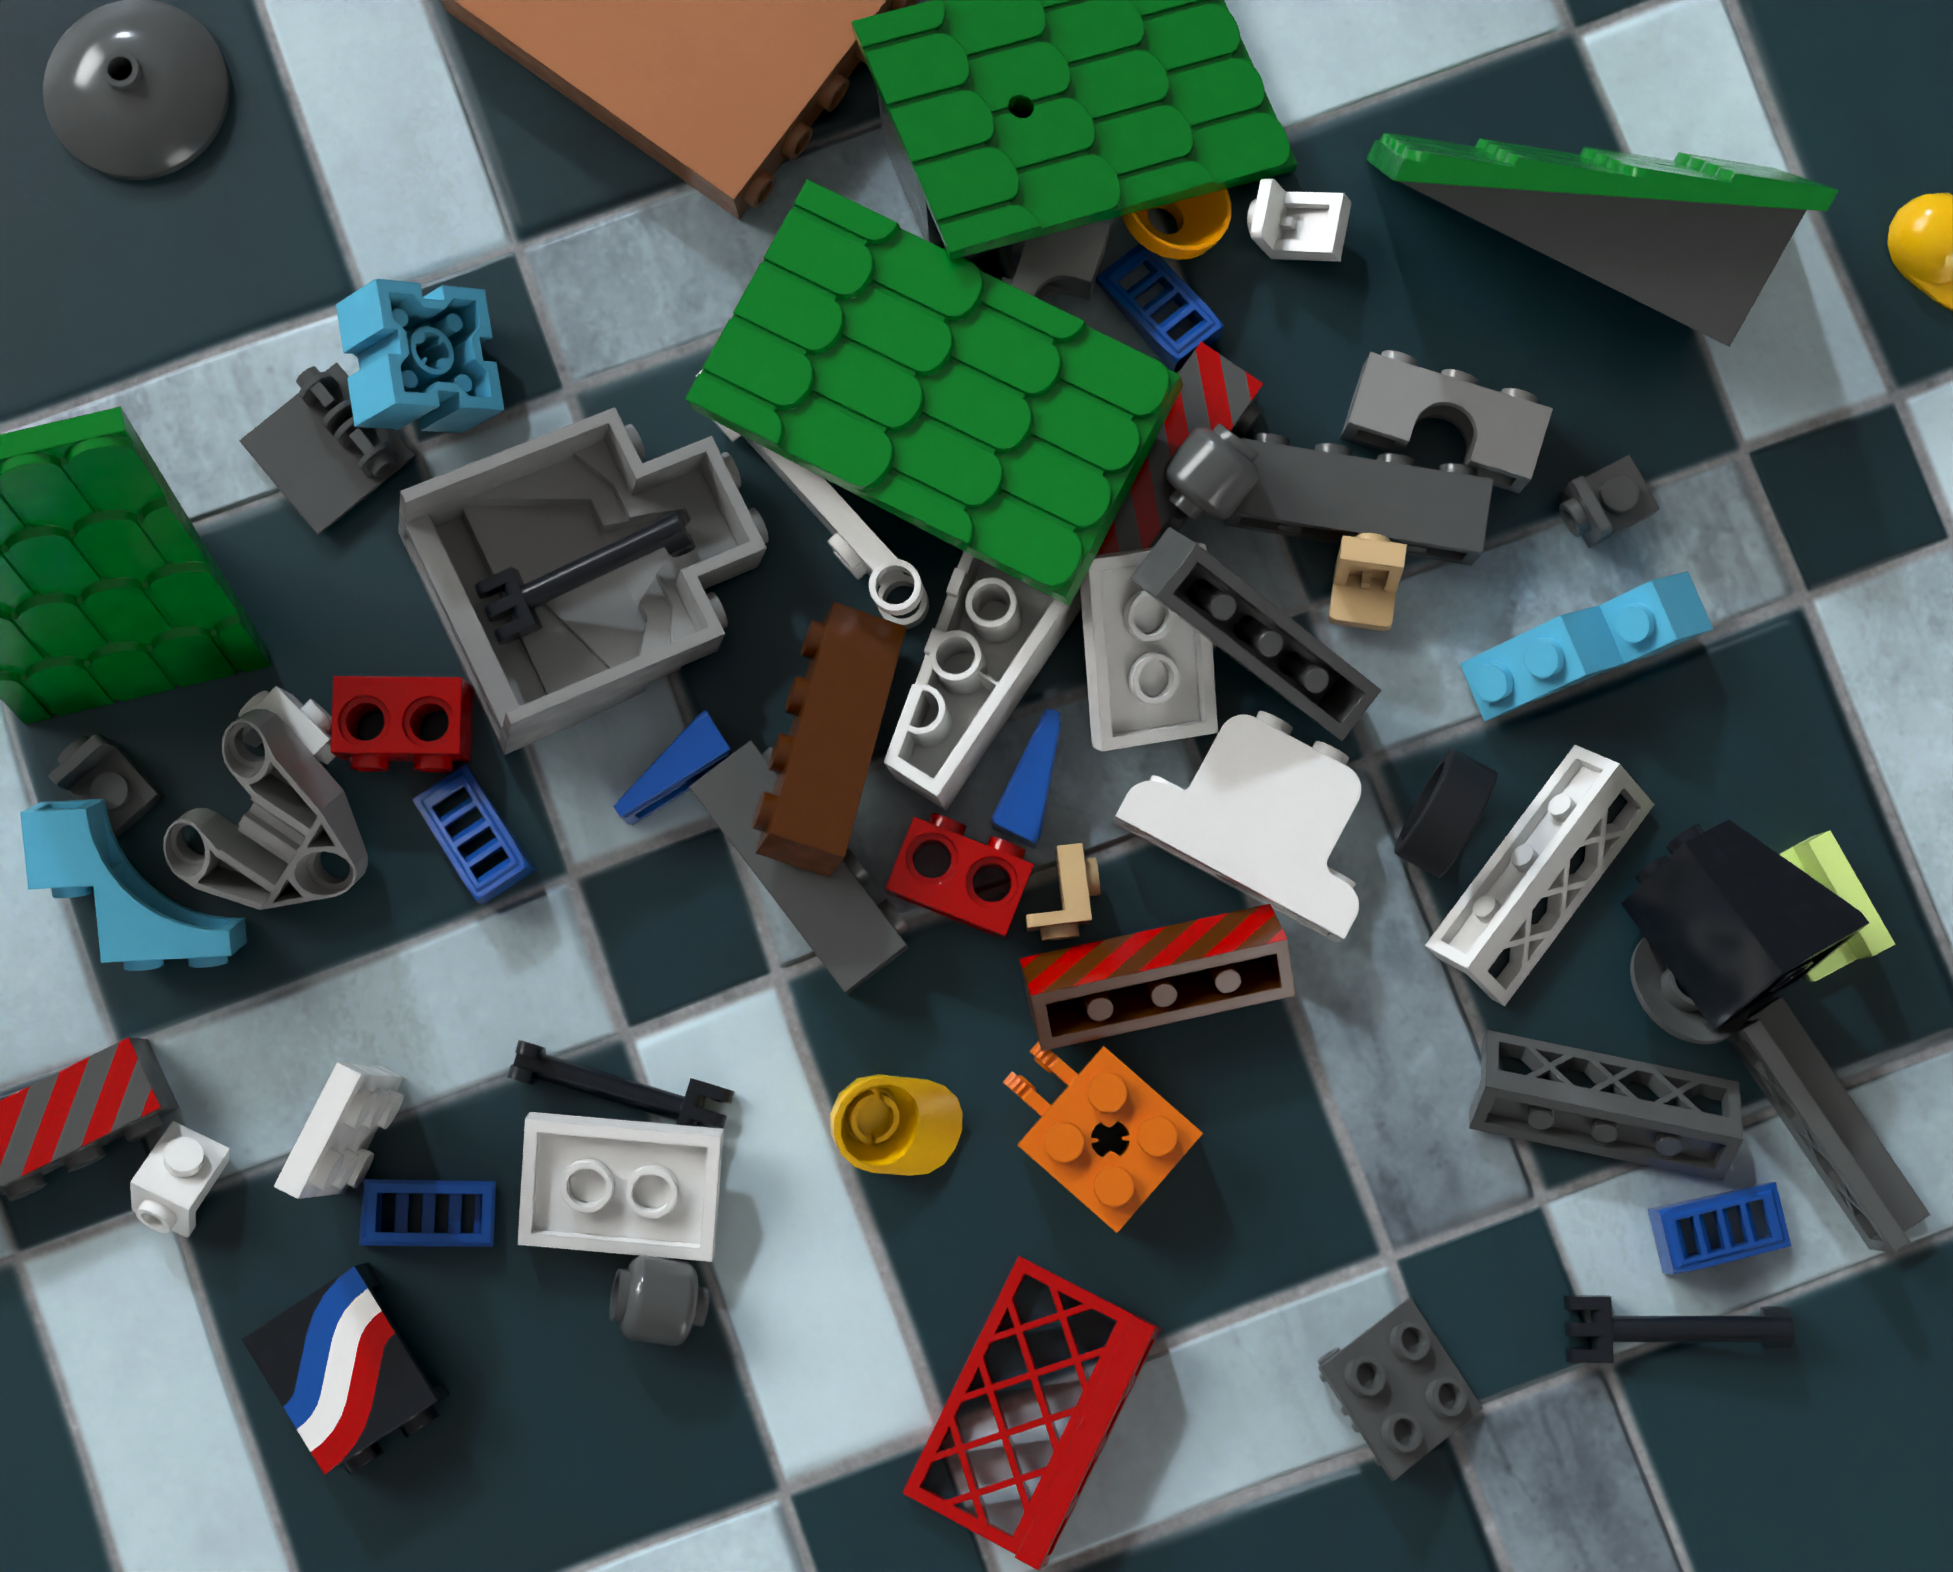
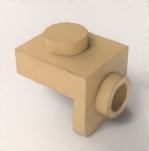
[1328,533,1407,631]
[1025,843,1101,941]

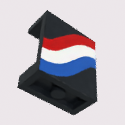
[242,1262,450,1475]

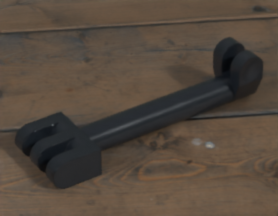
[474,510,696,645]
[507,1040,735,1128]
[1564,1295,1794,1363]

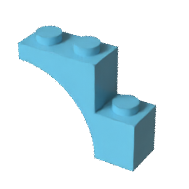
[1460,571,1713,722]
[20,799,247,971]

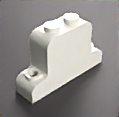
[1112,711,1361,943]

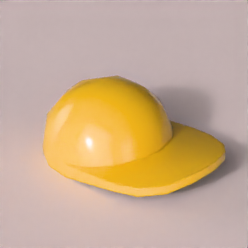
[1887,193,1953,311]
[830,1074,963,1176]

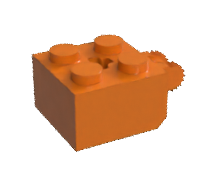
[1003,1042,1203,1233]

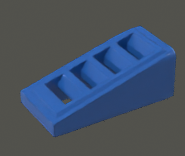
[1096,243,1225,373]
[990,708,1061,849]
[613,710,733,826]
[412,764,537,905]
[359,1179,496,1247]
[1647,1182,1791,1275]

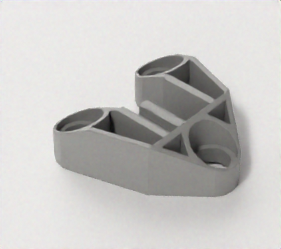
[163,709,368,910]

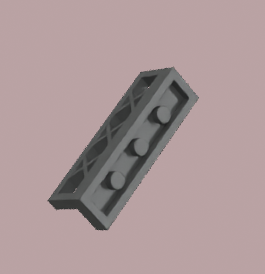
[1727,997,1930,1253]
[1469,1030,1744,1181]

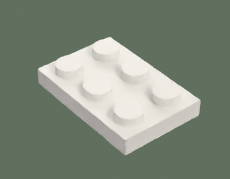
[1080,542,1218,752]
[274,1062,404,1199]
[517,1112,724,1262]

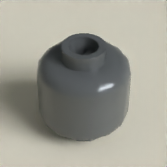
[1164,423,1260,522]
[609,1255,709,1346]

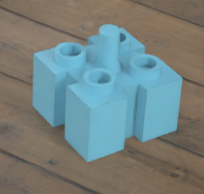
[336,279,504,433]

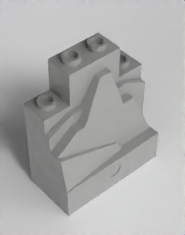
[398,407,769,755]

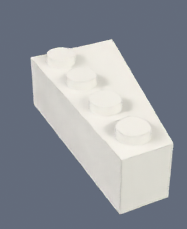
[884,551,1082,811]

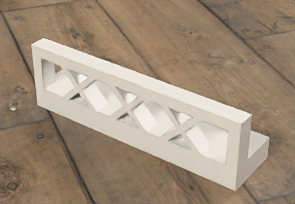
[1425,745,1655,1006]

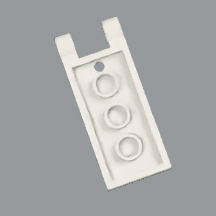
[696,369,929,629]

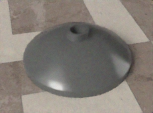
[43,0,230,180]

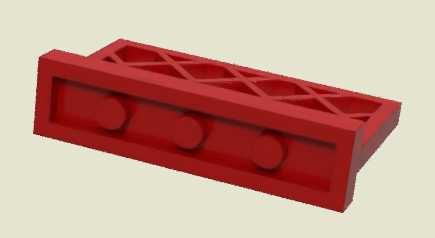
[902,1256,1162,1570]

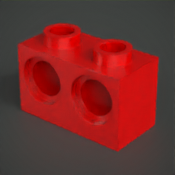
[330,676,473,773]
[885,813,1034,940]

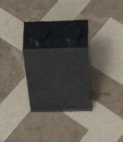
[1621,819,1869,1030]

